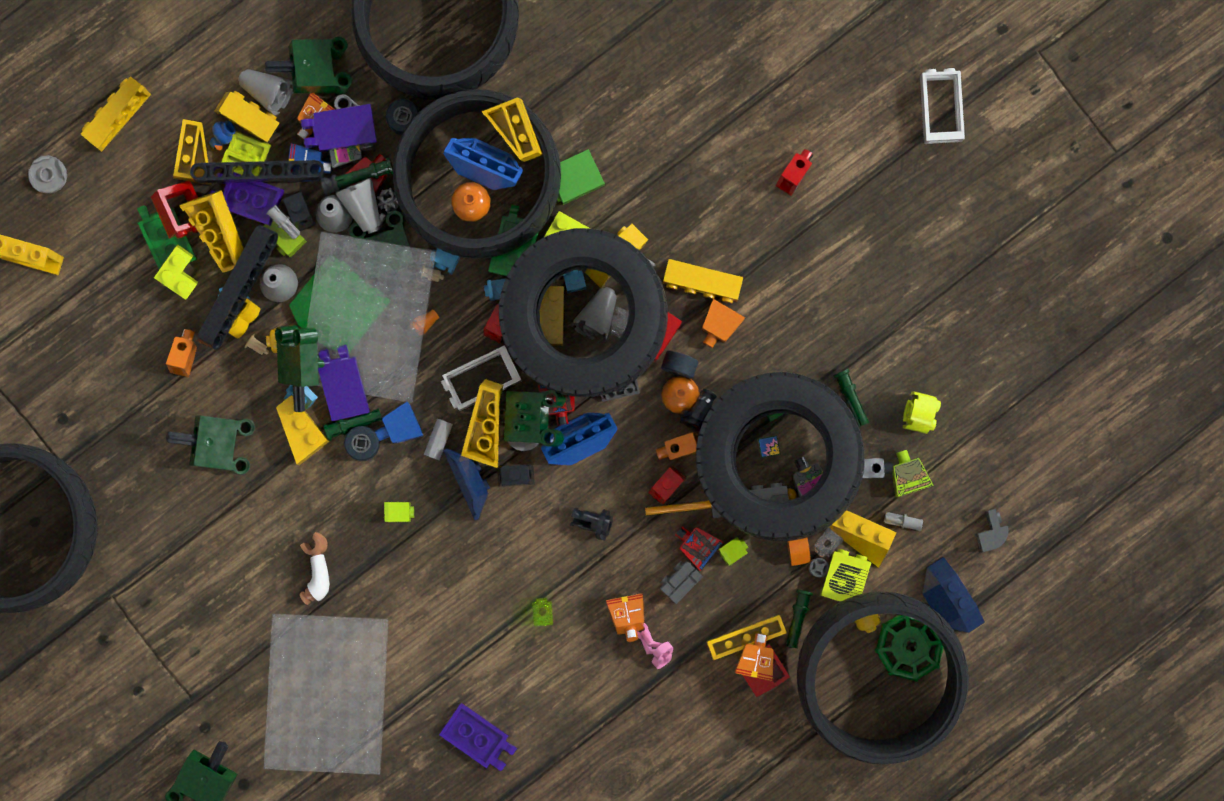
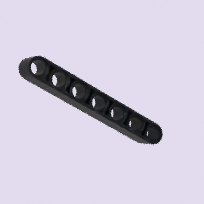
[190,160,325,183]
[197,225,278,350]

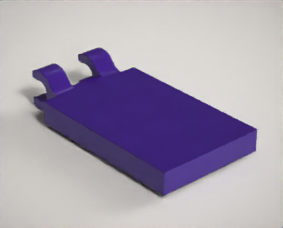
[301,104,377,152]
[209,172,284,226]
[318,345,370,421]
[439,703,517,771]

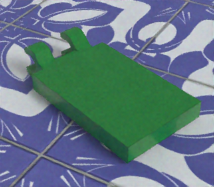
[137,205,197,270]
[488,205,538,277]

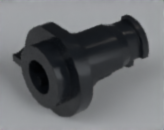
[680,389,717,432]
[570,508,613,541]

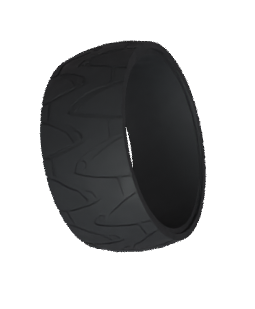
[351,0,519,100]
[393,89,561,259]
[0,443,97,613]
[797,591,969,764]

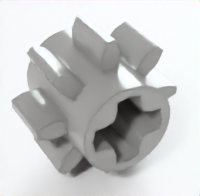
[377,188,399,213]

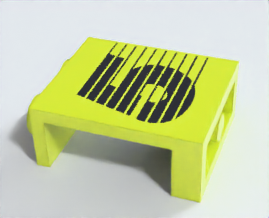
[820,549,871,602]

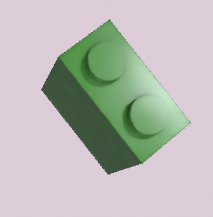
[557,149,605,205]

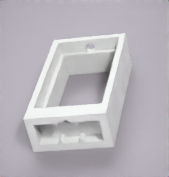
[920,68,965,144]
[441,345,522,411]

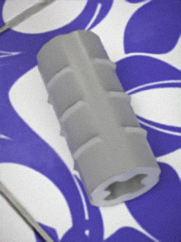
[424,419,453,460]

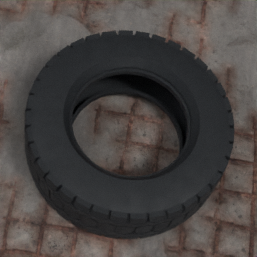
[499,228,668,397]
[696,372,865,541]

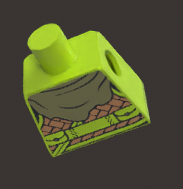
[892,450,933,497]

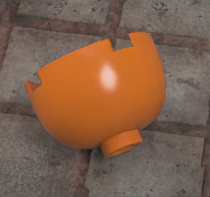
[451,182,490,222]
[661,376,700,414]

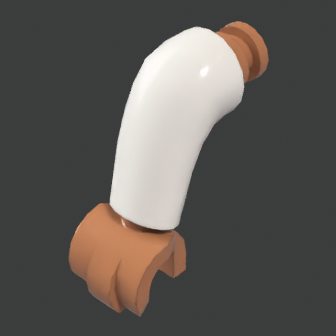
[300,532,330,605]

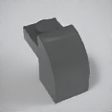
[975,509,1008,552]

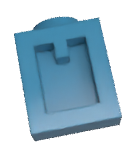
[484,279,505,301]
[284,385,318,410]

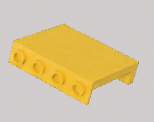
[0,235,64,276]

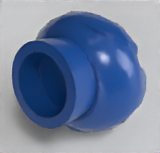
[209,121,236,151]

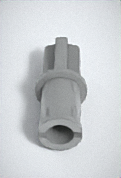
[266,205,300,239]
[884,512,923,531]

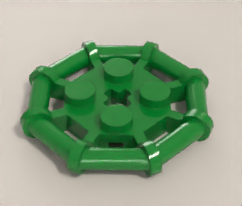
[874,615,944,682]

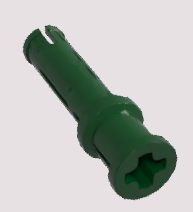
[335,158,393,188]
[833,369,869,427]
[323,408,382,441]
[785,589,813,649]

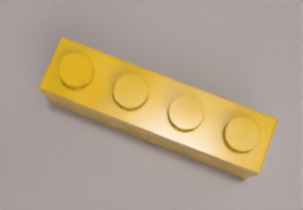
[663,259,743,304]
[706,615,786,660]

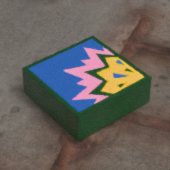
[758,435,781,458]

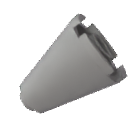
[238,69,293,115]
[336,178,381,234]
[315,195,353,233]
[260,264,298,302]
[572,287,617,342]

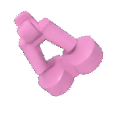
[637,623,673,669]

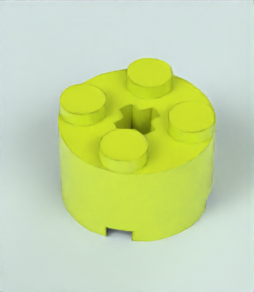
[903,391,941,434]

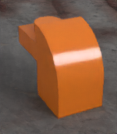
[787,538,811,566]

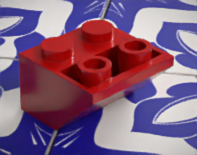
[736,644,790,697]

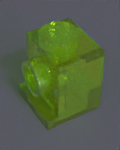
[532,598,554,626]

